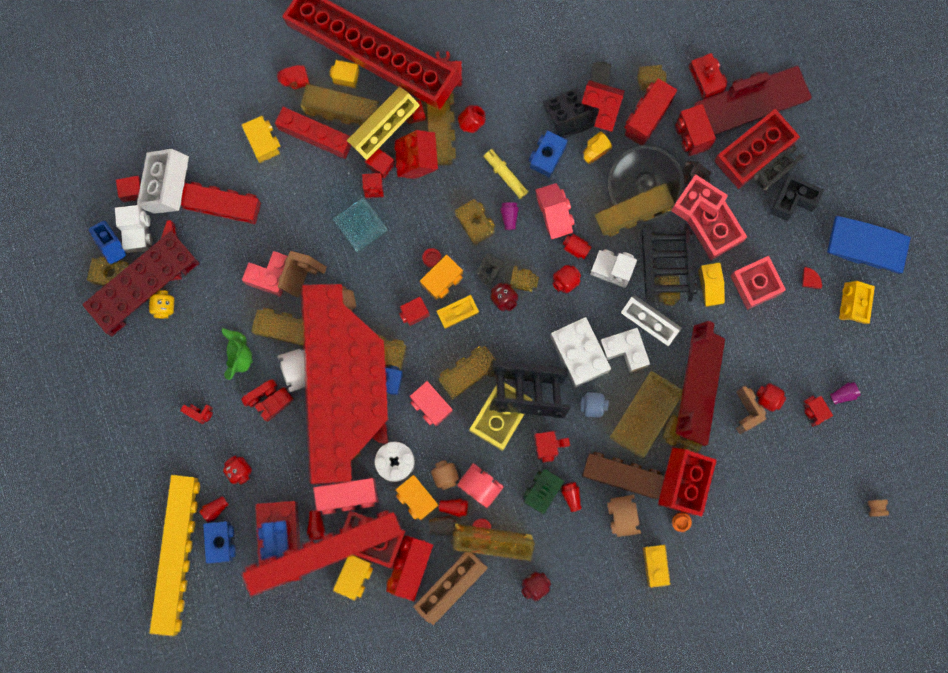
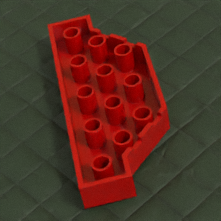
[301,284,388,484]

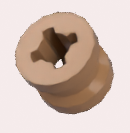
[868,500,889,517]

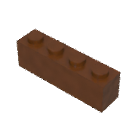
[582,451,665,500]

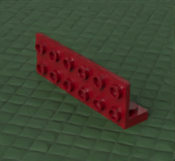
[83,231,200,336]
[675,321,725,446]

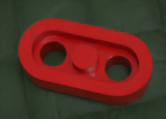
[241,379,278,408]

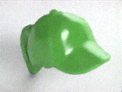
[222,328,253,380]

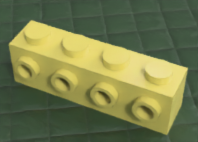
[347,87,420,160]

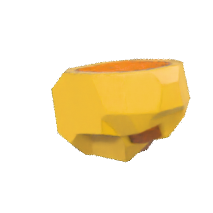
[583,131,612,164]

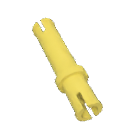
[483,149,529,199]

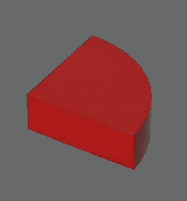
[802,267,822,289]
[372,424,389,444]

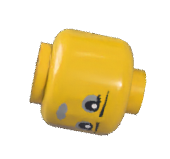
[149,290,174,319]

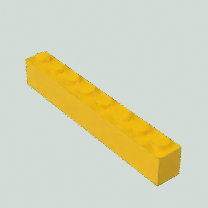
[150,475,200,636]

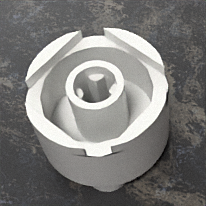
[277,348,305,392]
[375,442,415,482]

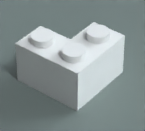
[115,205,152,253]
[590,249,637,288]
[599,328,650,373]

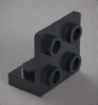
[543,88,594,139]

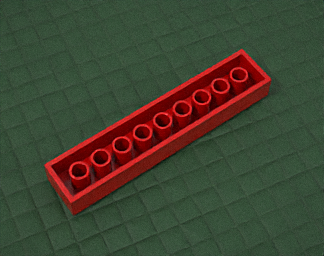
[282,0,460,110]

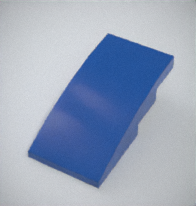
[827,216,911,274]

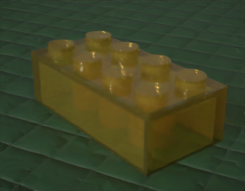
[609,371,683,459]

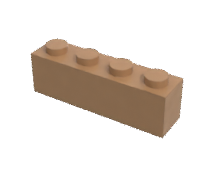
[414,549,488,625]

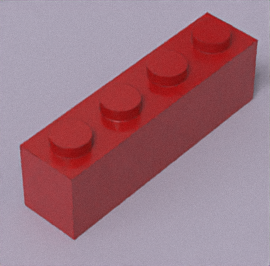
[275,107,352,159]
[180,182,261,225]

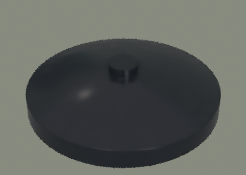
[608,145,684,222]

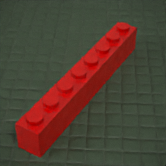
[242,510,402,596]

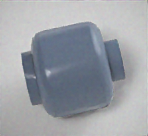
[580,392,609,418]

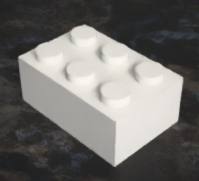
[137,149,189,214]
[550,317,611,388]

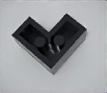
[770,174,824,221]

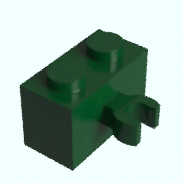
[523,469,564,515]

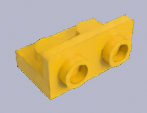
[839,281,875,324]

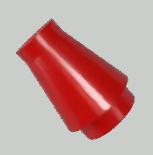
[561,482,582,512]
[199,496,229,523]
[439,498,468,518]
[307,510,326,540]

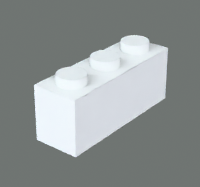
[621,295,682,346]

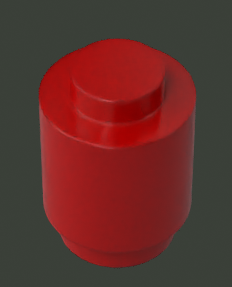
[562,233,592,259]

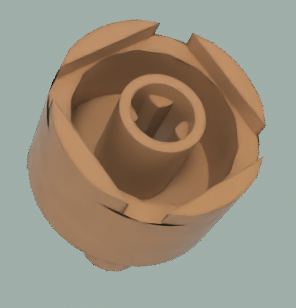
[607,495,641,537]

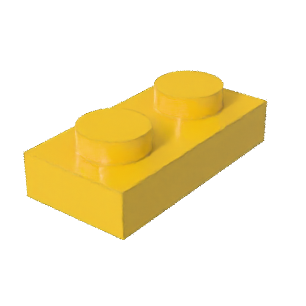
[436,295,479,329]

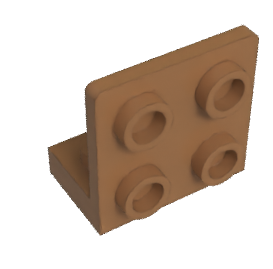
[278,251,327,298]
[736,386,766,434]

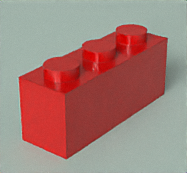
[386,535,433,601]

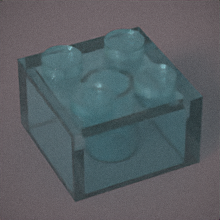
[333,197,387,253]

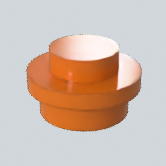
[672,512,692,532]

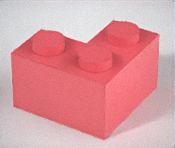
[672,174,728,222]
[535,183,574,240]
[242,251,288,297]

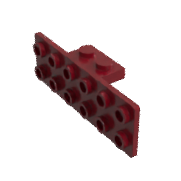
[694,66,812,135]

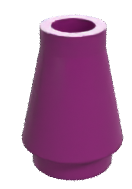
[500,202,519,230]
[830,382,861,405]

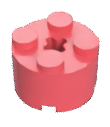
[457,463,504,508]

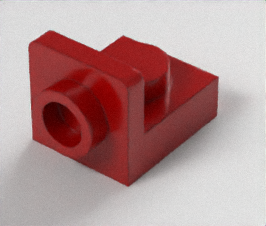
[180,404,213,424]

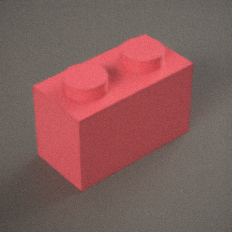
[410,381,453,426]

